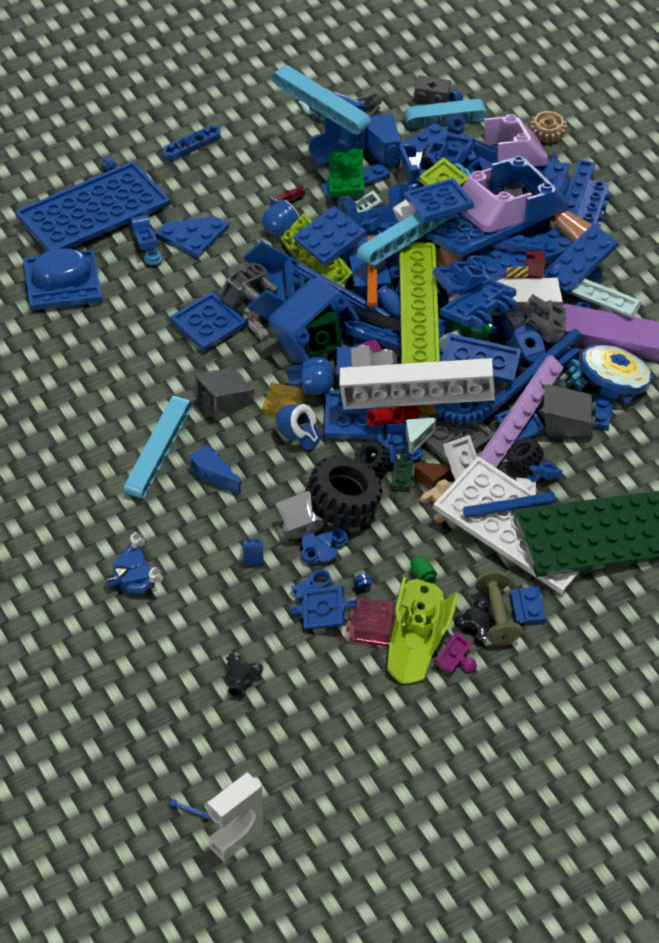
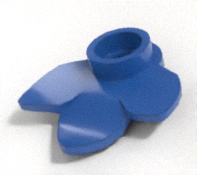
[301,531,338,564]

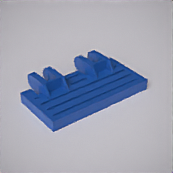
[440,278,516,330]

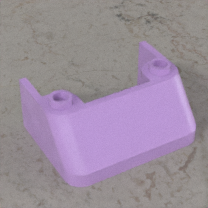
[484,114,548,166]
[460,168,532,232]

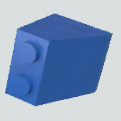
[365,114,401,168]

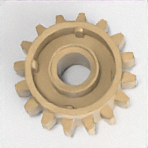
[530,111,567,143]

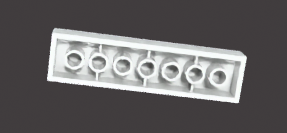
[340,358,495,409]

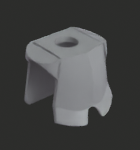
[276,491,324,539]

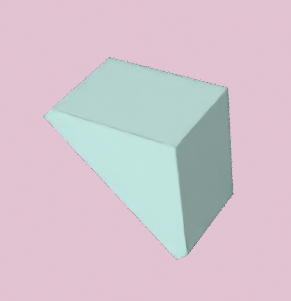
[406,418,436,454]

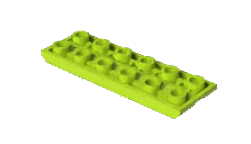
[280,213,354,286]

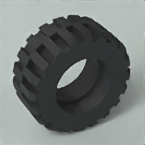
[305,455,383,529]

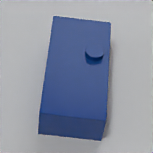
[347,234,391,300]

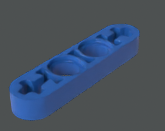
[163,125,221,161]

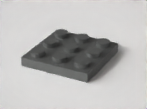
[424,414,494,464]

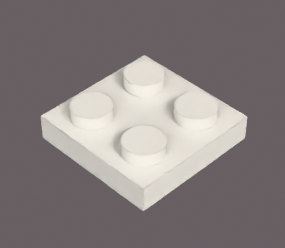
[443,435,477,480]

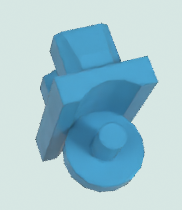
[566,359,592,391]

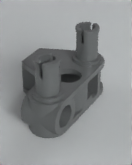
[220,263,279,309]
[526,294,566,345]

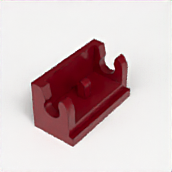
[524,251,545,278]

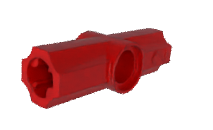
[366,405,420,426]

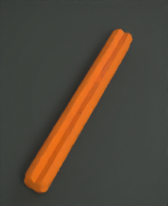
[367,236,377,308]

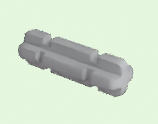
[243,312,269,340]

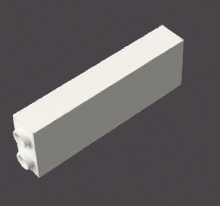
[446,278,562,316]

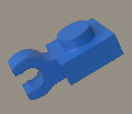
[527,462,563,482]

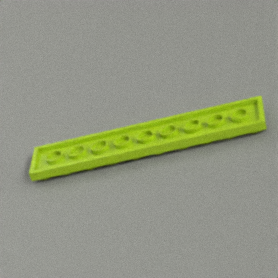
[399,242,440,364]

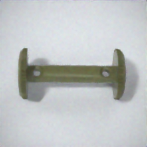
[475,571,522,645]

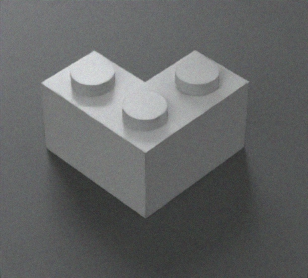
[351,345,397,367]

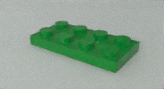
[329,149,365,197]

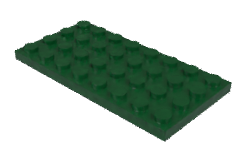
[513,491,659,577]

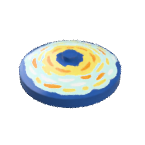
[580,344,652,395]

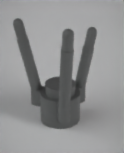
[355,92,382,116]

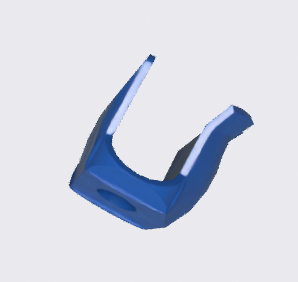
[506,326,545,368]

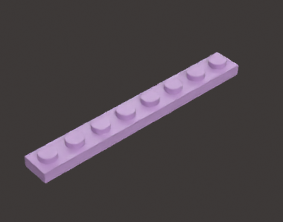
[479,355,564,468]

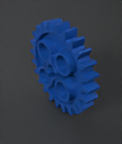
[433,400,494,426]

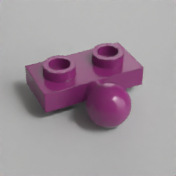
[433,631,477,674]

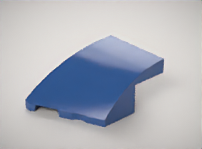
[425,132,476,164]
[432,256,487,295]

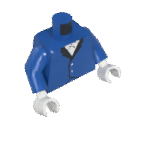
[105,532,163,594]

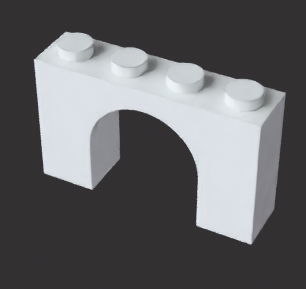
[207,772,264,862]

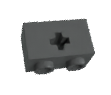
[414,75,451,104]

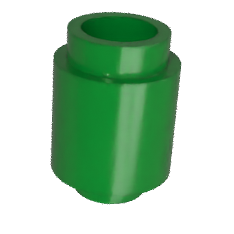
[410,555,437,583]

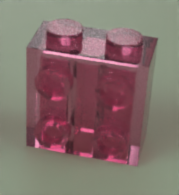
[346,597,395,647]

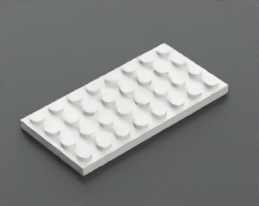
[433,457,581,595]

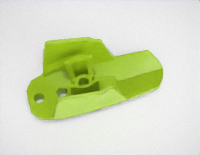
[387,576,459,684]

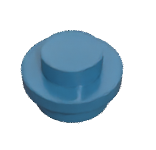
[144,249,162,266]

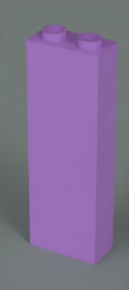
[560,304,659,362]

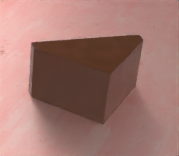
[414,463,453,490]

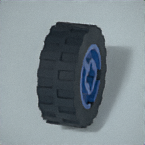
[499,308,530,347]

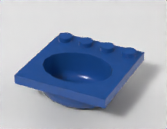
[23,248,102,311]

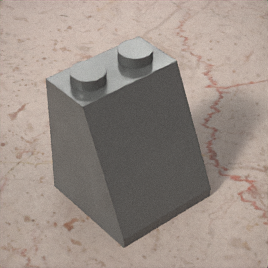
[195,367,255,422]
[544,384,596,438]

